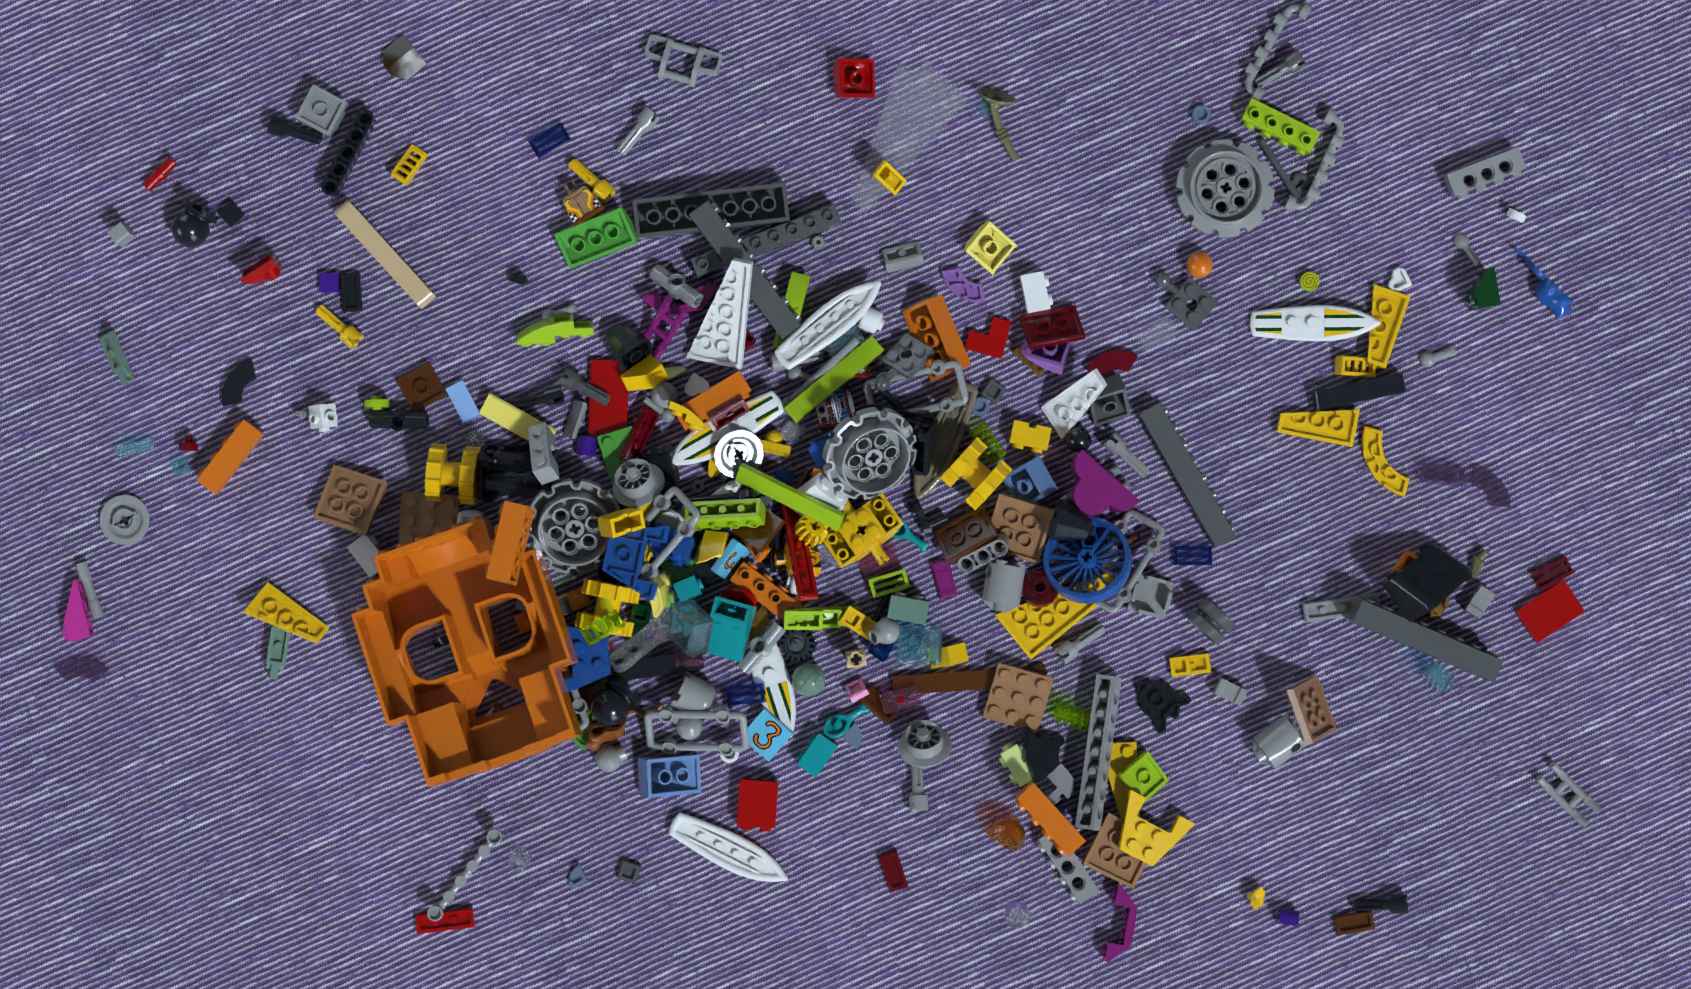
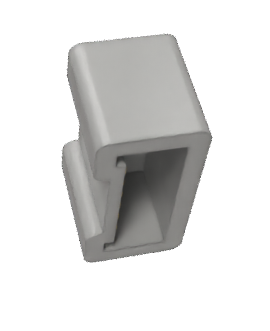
[107,221,136,247]
[1463,585,1496,619]
[1212,678,1248,706]

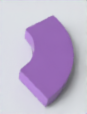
[941,267,985,303]

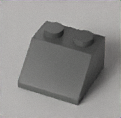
[1089,374,1131,426]

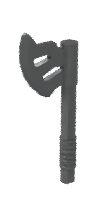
[1258,139,1320,199]

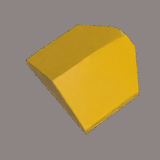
[693,530,729,564]

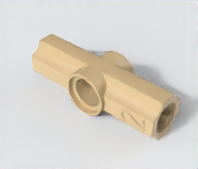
[845,649,867,668]

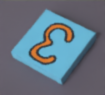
[710,538,750,581]
[740,708,794,762]

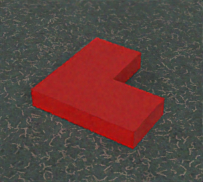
[965,317,1011,359]

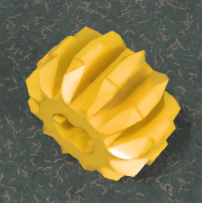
[795,515,828,547]

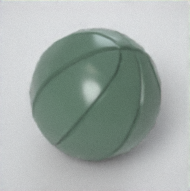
[792,663,825,697]

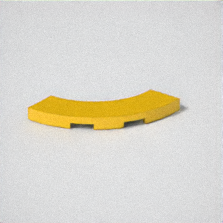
[1362,426,1410,497]

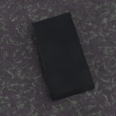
[340,273,363,313]

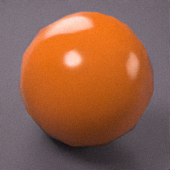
[1186,252,1213,278]

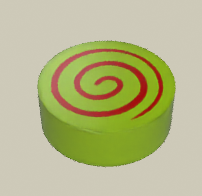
[1299,272,1319,291]

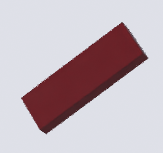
[619,406,659,461]

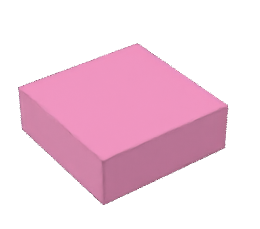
[844,678,869,703]

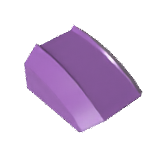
[1020,338,1073,375]

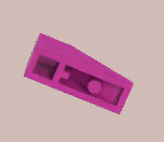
[62,580,95,642]

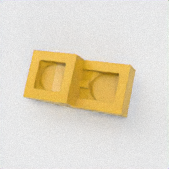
[839,606,877,641]
[1169,653,1212,677]

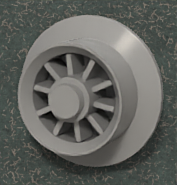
[613,459,665,508]
[898,720,952,768]

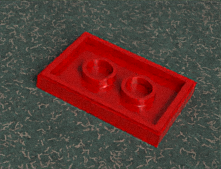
[1515,579,1585,643]

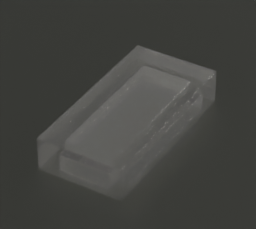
[1136,318,1179,352]

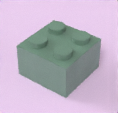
[887,592,930,625]

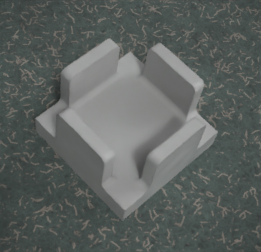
[295,84,348,137]
[1126,574,1174,620]

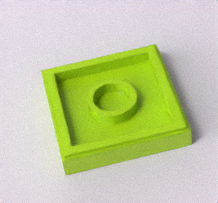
[1117,750,1169,804]

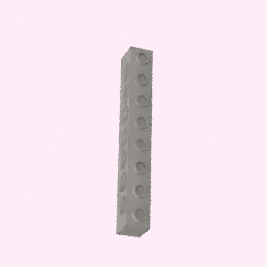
[1075,674,1122,831]

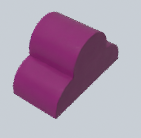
[1069,449,1140,517]

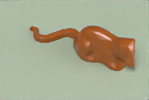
[585,703,662,751]

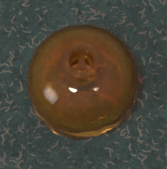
[986,815,1025,851]

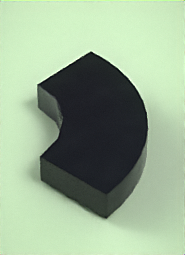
[222,360,257,406]

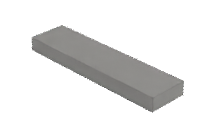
[1302,592,1380,623]

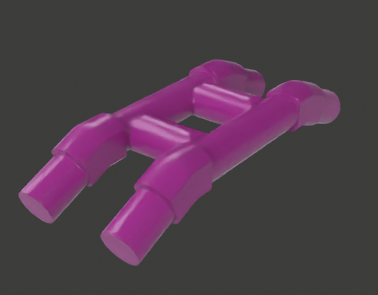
[643,296,688,360]

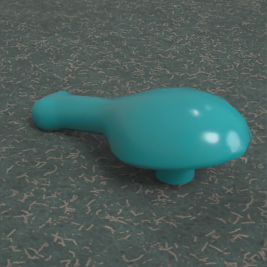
[893,517,929,552]
[823,703,870,738]

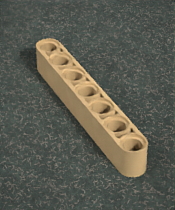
[334,199,436,309]

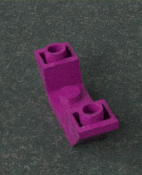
[642,281,719,316]
[1101,884,1138,962]

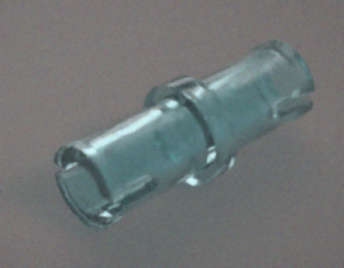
[114,437,156,458]

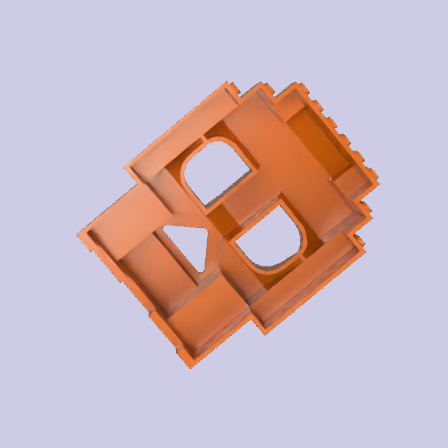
[351,516,582,787]

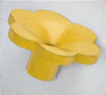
[1247,886,1265,910]

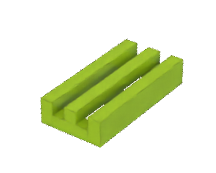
[868,568,910,598]

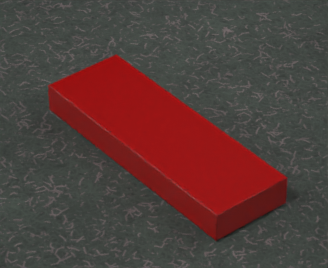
[415,907,475,934]

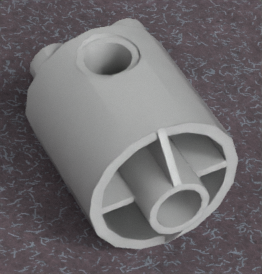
[981,560,1025,612]
[1252,713,1307,769]

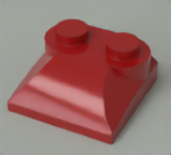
[833,58,875,99]
[240,252,282,284]

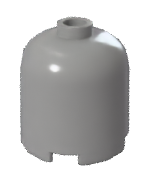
[669,671,718,711]

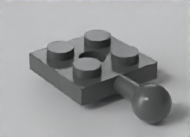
[1155,272,1219,331]
[875,333,935,391]

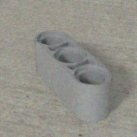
[958,533,1010,573]

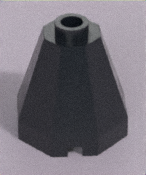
[606,324,653,371]
[1046,499,1095,540]

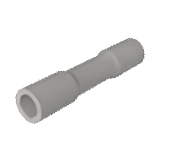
[76,561,104,619]

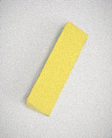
[480,393,557,441]

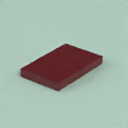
[1019,305,1086,350]

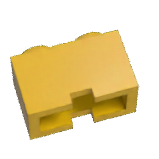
[1008,420,1052,454]
[597,507,646,538]

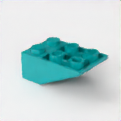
[705,596,757,663]

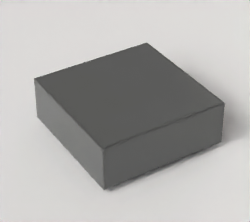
[980,379,1007,405]
[617,860,641,884]

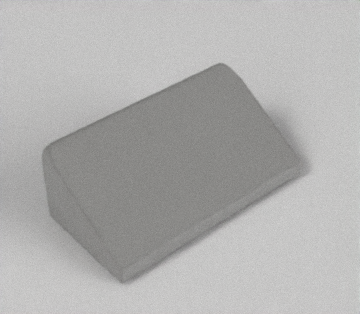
[882,241,924,273]
[563,400,588,440]

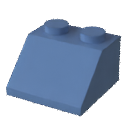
[1003,456,1058,503]

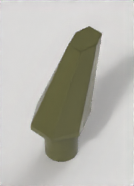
[664,365,687,379]
[1471,548,1489,579]

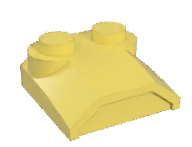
[964,221,1017,275]
[647,570,676,618]

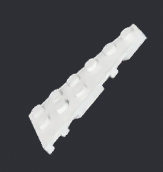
[686,258,753,369]

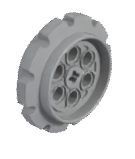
[1176,139,1274,238]
[822,407,917,500]
[528,478,620,574]

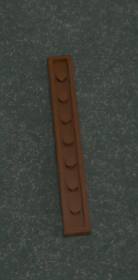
[892,666,1046,695]

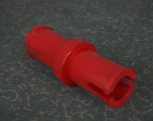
[142,156,178,192]

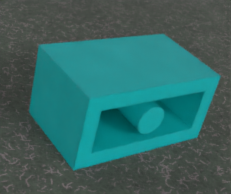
[673,575,706,603]
[796,732,838,778]

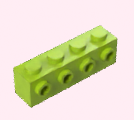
[1240,98,1321,156]
[684,498,766,531]

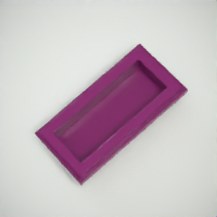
[930,558,958,599]

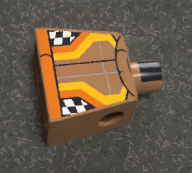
[562,180,607,226]

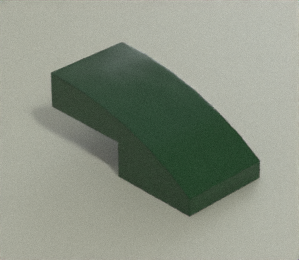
[626,603,652,646]

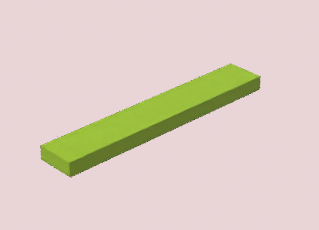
[784,336,884,424]
[735,463,845,531]

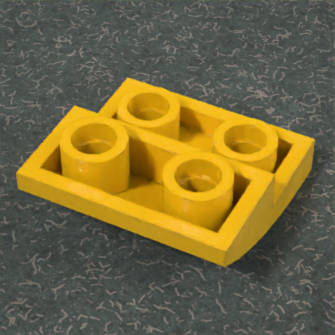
[668,401,706,431]

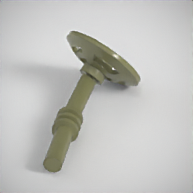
[978,88,1019,161]

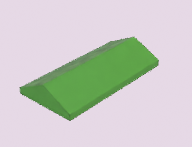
[554,207,638,269]

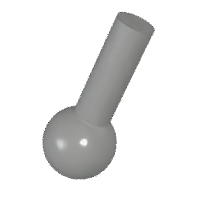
[1454,234,1482,266]
[542,304,577,320]
[1420,347,1457,367]
[787,366,813,381]
[642,396,675,423]

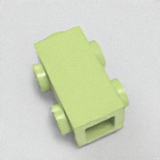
[999,742,1032,787]

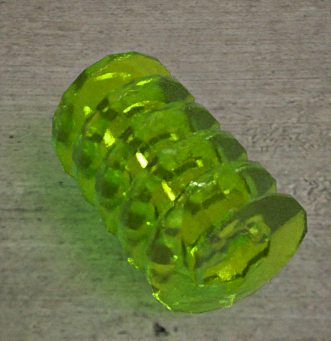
[1052,700,1091,733]

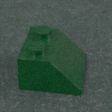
[1465,267,1501,312]

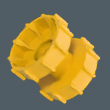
[940,437,1013,510]
[425,443,480,505]
[575,579,640,637]

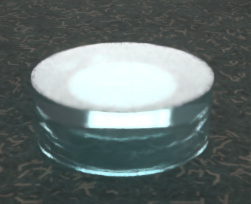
[979,100,992,119]

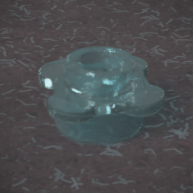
[170,455,192,477]

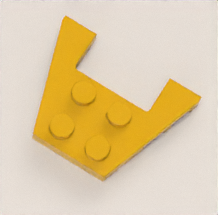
[1118,789,1195,866]

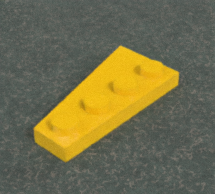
[1108,742,1140,820]

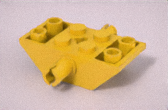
[823,493,904,568]

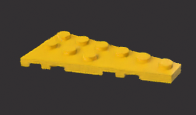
[995,573,1114,660]

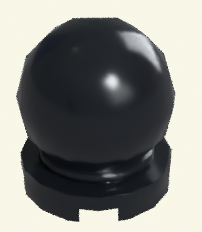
[171,199,219,248]
[591,677,639,726]

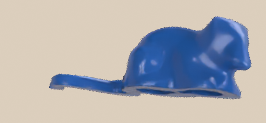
[1514,246,1573,318]

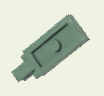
[99,331,135,385]
[265,625,290,680]

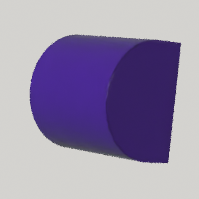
[576,435,597,457]
[1276,908,1299,926]

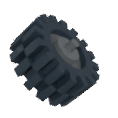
[780,630,817,662]

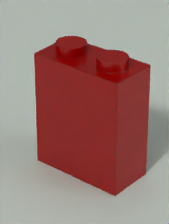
[737,778,779,832]

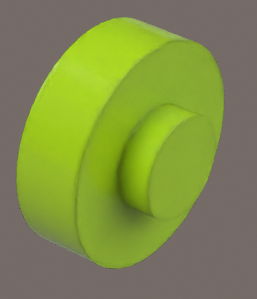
[364,396,390,410]

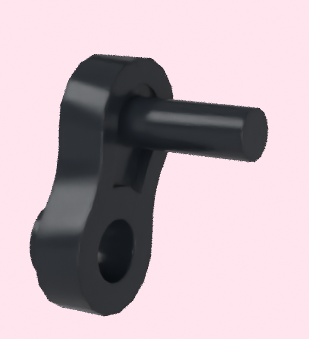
[909,499,948,537]

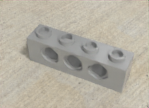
[1443,147,1526,199]
[1037,834,1100,904]

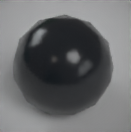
[1065,426,1092,453]

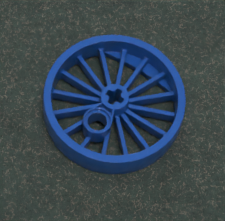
[1044,517,1132,604]

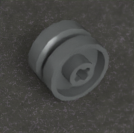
[1186,598,1236,646]

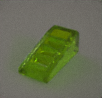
[968,422,1006,465]
[579,609,625,646]

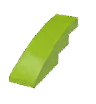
[784,606,860,630]

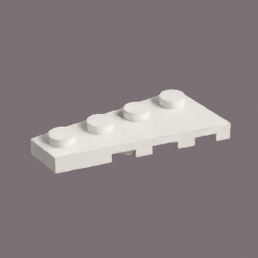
[1041,369,1107,439]

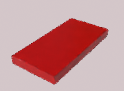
[588,360,629,437]

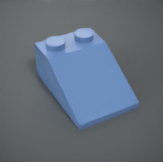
[638,754,701,798]

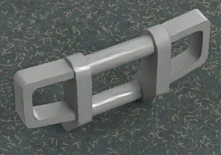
[645,35,723,88]

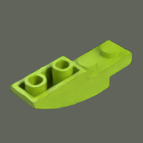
[773,271,811,348]
[517,314,594,347]

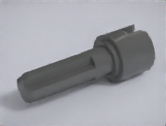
[1254,49,1307,87]
[559,368,611,406]

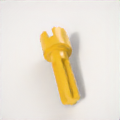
[568,159,616,204]
[316,305,364,350]

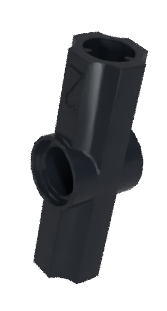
[369,408,429,431]

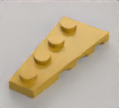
[1367,284,1411,369]
[1276,409,1360,447]
[244,582,329,644]

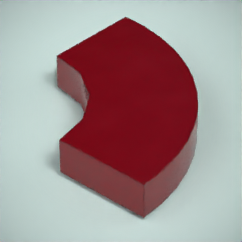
[1086,350,1138,377]

